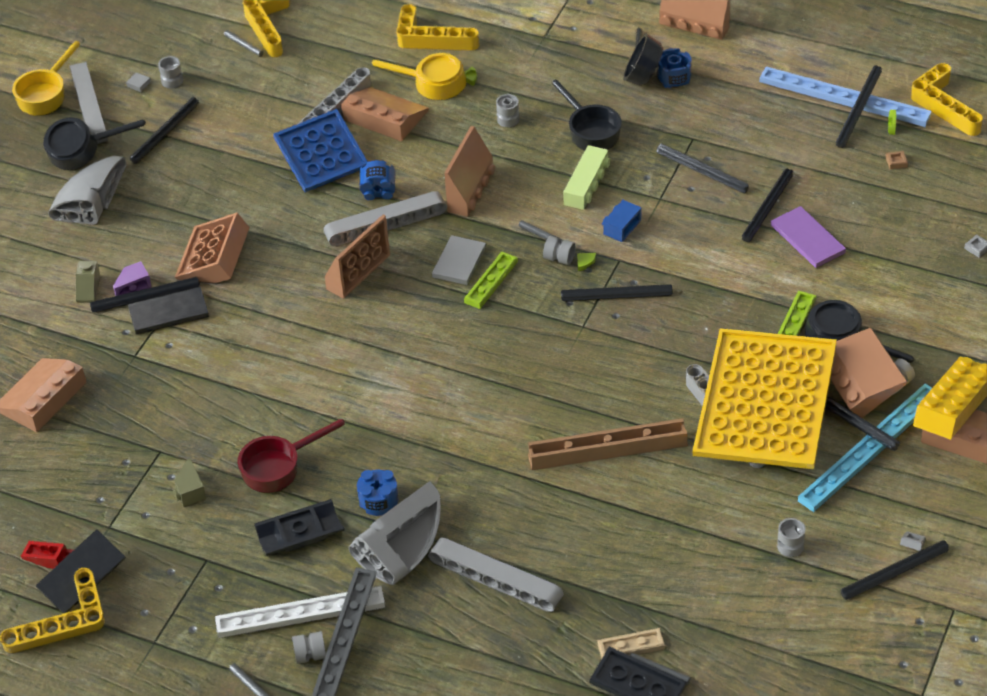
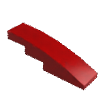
[21,541,73,569]

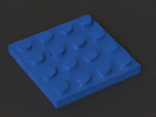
[273,109,368,192]

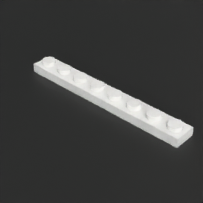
[215,586,385,638]

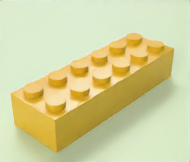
[913,356,987,440]

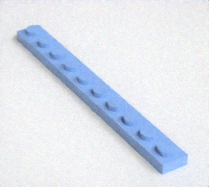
[760,67,932,127]

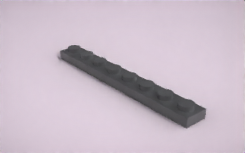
[312,567,377,696]

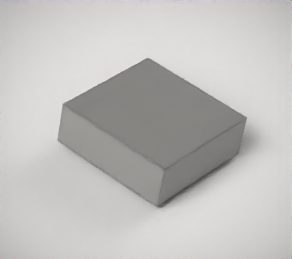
[126,73,151,92]
[964,235,987,257]
[900,531,926,551]

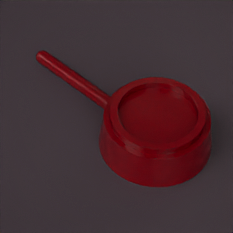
[237,419,345,493]

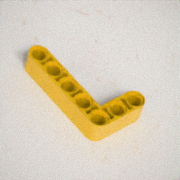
[243,0,290,57]
[397,4,479,51]
[911,63,983,136]
[0,568,105,653]

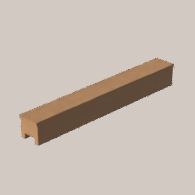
[528,418,688,470]

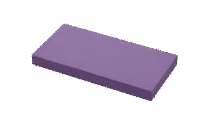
[771,206,846,268]

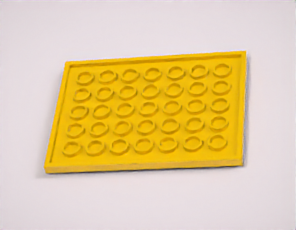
[693,328,837,469]

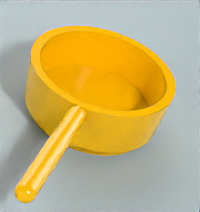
[12,41,80,116]
[372,53,467,100]

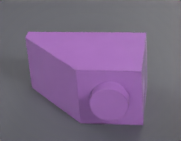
[113,261,152,296]

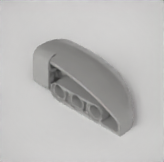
[48,156,127,225]
[349,481,440,585]

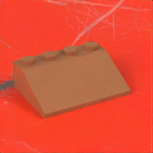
[659,0,730,40]
[341,87,429,141]
[444,126,495,217]
[175,213,250,283]
[325,215,390,299]
[831,328,908,418]
[0,358,87,432]
[921,410,987,464]

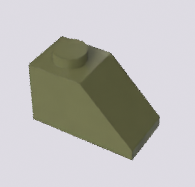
[76,261,101,303]
[173,459,206,507]

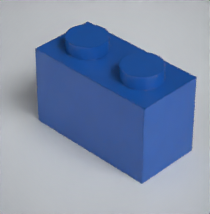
[602,200,641,242]

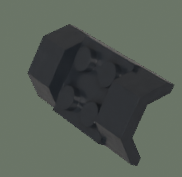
[254,499,345,556]

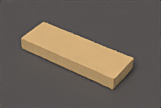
[597,628,665,659]

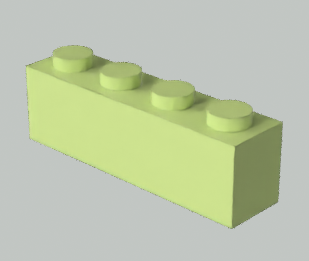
[563,145,610,210]

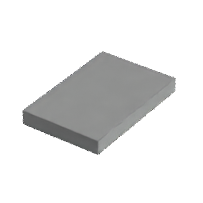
[432,235,486,285]

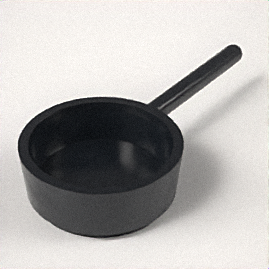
[623,28,663,86]
[552,79,622,151]
[43,117,146,170]
[805,300,914,363]

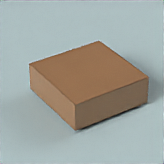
[886,151,908,170]

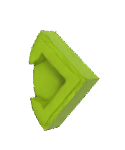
[465,66,477,86]
[888,110,896,135]
[577,253,596,271]

